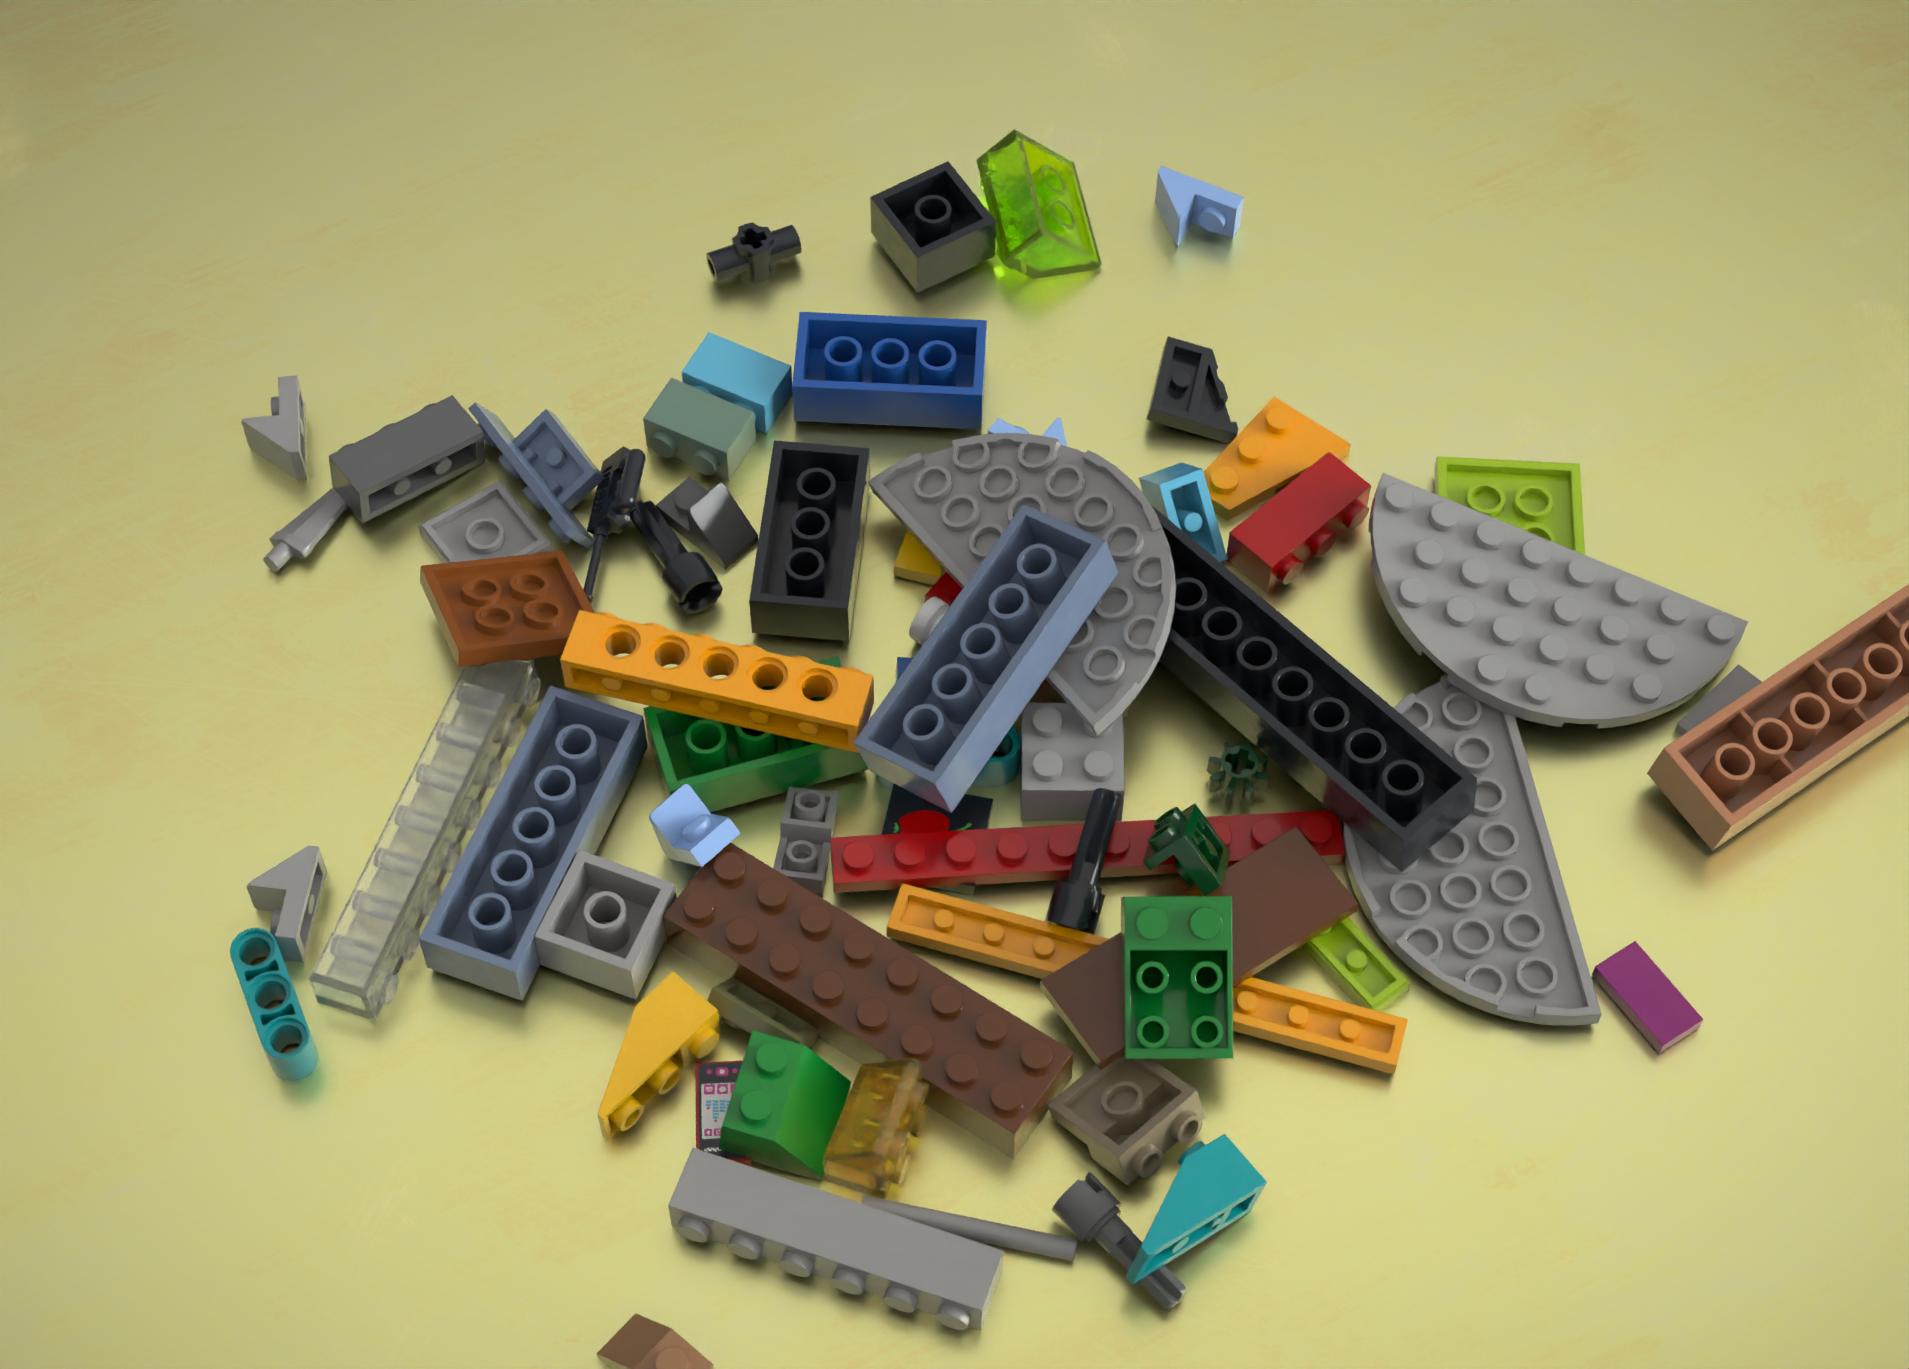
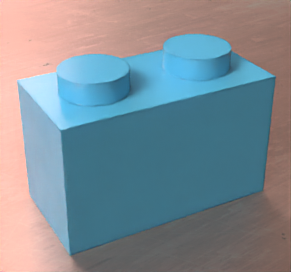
[682,332,793,434]

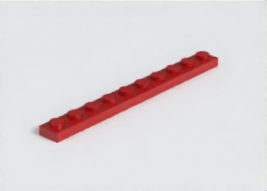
[830,810,1345,893]

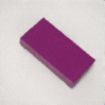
[1592,941,1703,1054]

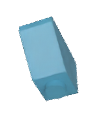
[1139,462,1228,562]

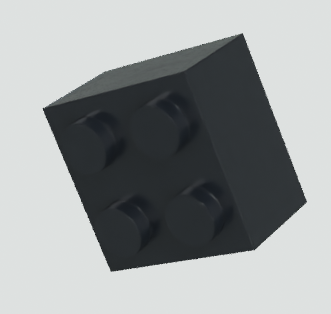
[870,161,996,293]

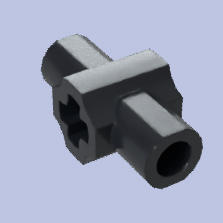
[706,222,802,284]

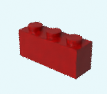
[1226,452,1371,594]

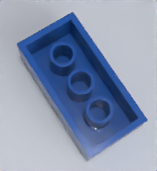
[792,312,987,429]

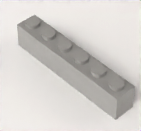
[668,1148,1004,1331]

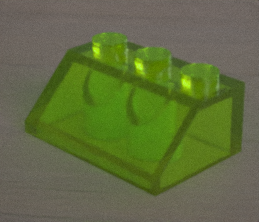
[976,129,1102,279]

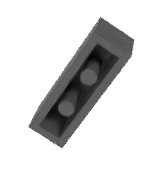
[329,395,485,523]

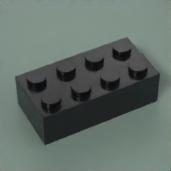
[749,440,871,641]

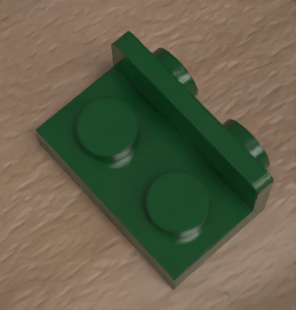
[1142,803,1231,896]

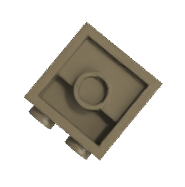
[1048,1055,1205,1185]

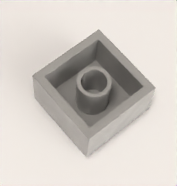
[1020,703,1125,821]
[534,850,677,1000]

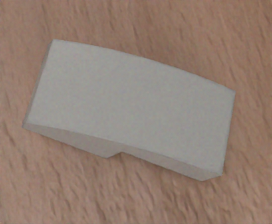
[773,786,839,894]

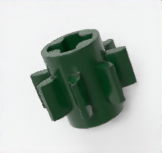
[1207,743,1269,806]

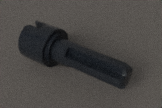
[630,500,723,614]
[1045,788,1122,935]

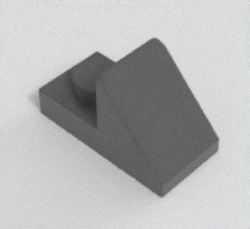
[656,476,759,569]

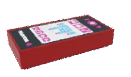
[695,1061,751,1167]

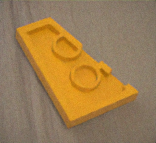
[1203,397,1351,521]

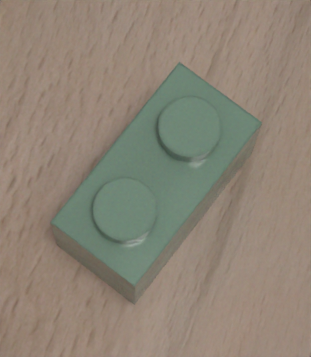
[643,378,756,481]

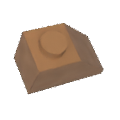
[597,1313,714,1369]

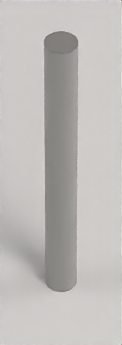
[861,1195,1078,1261]

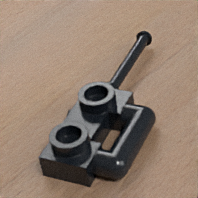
[583,446,646,604]

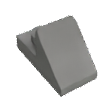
[241,375,307,480]
[247,846,327,962]

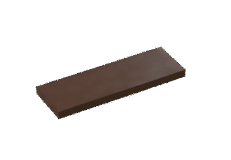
[1040,827,1359,1069]

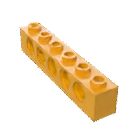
[560,610,874,753]

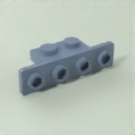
[468,402,605,548]

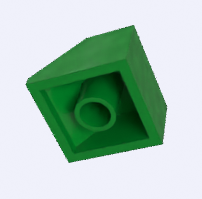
[719,1030,851,1181]

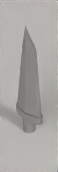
[263,488,348,572]

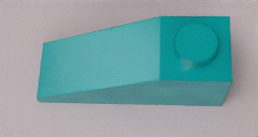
[1126,1134,1267,1285]

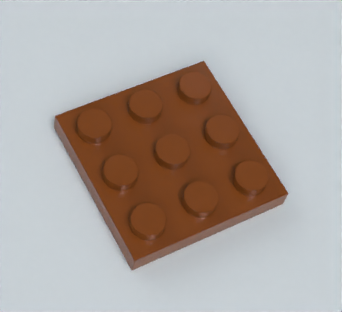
[420,551,595,667]

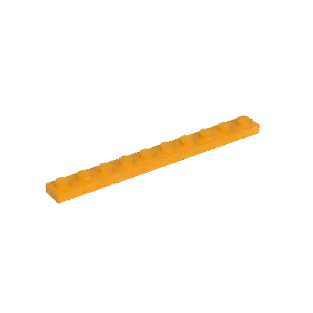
[886,883,1408,1074]

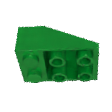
[1121,896,1233,1059]

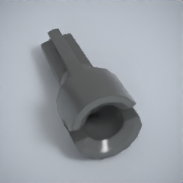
[1052,1172,1186,1310]

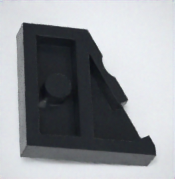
[1146,336,1238,444]

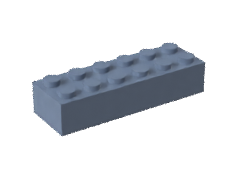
[853,504,1119,813]
[419,685,648,1001]

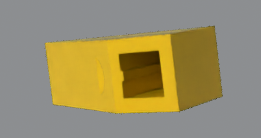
[597,972,721,1141]

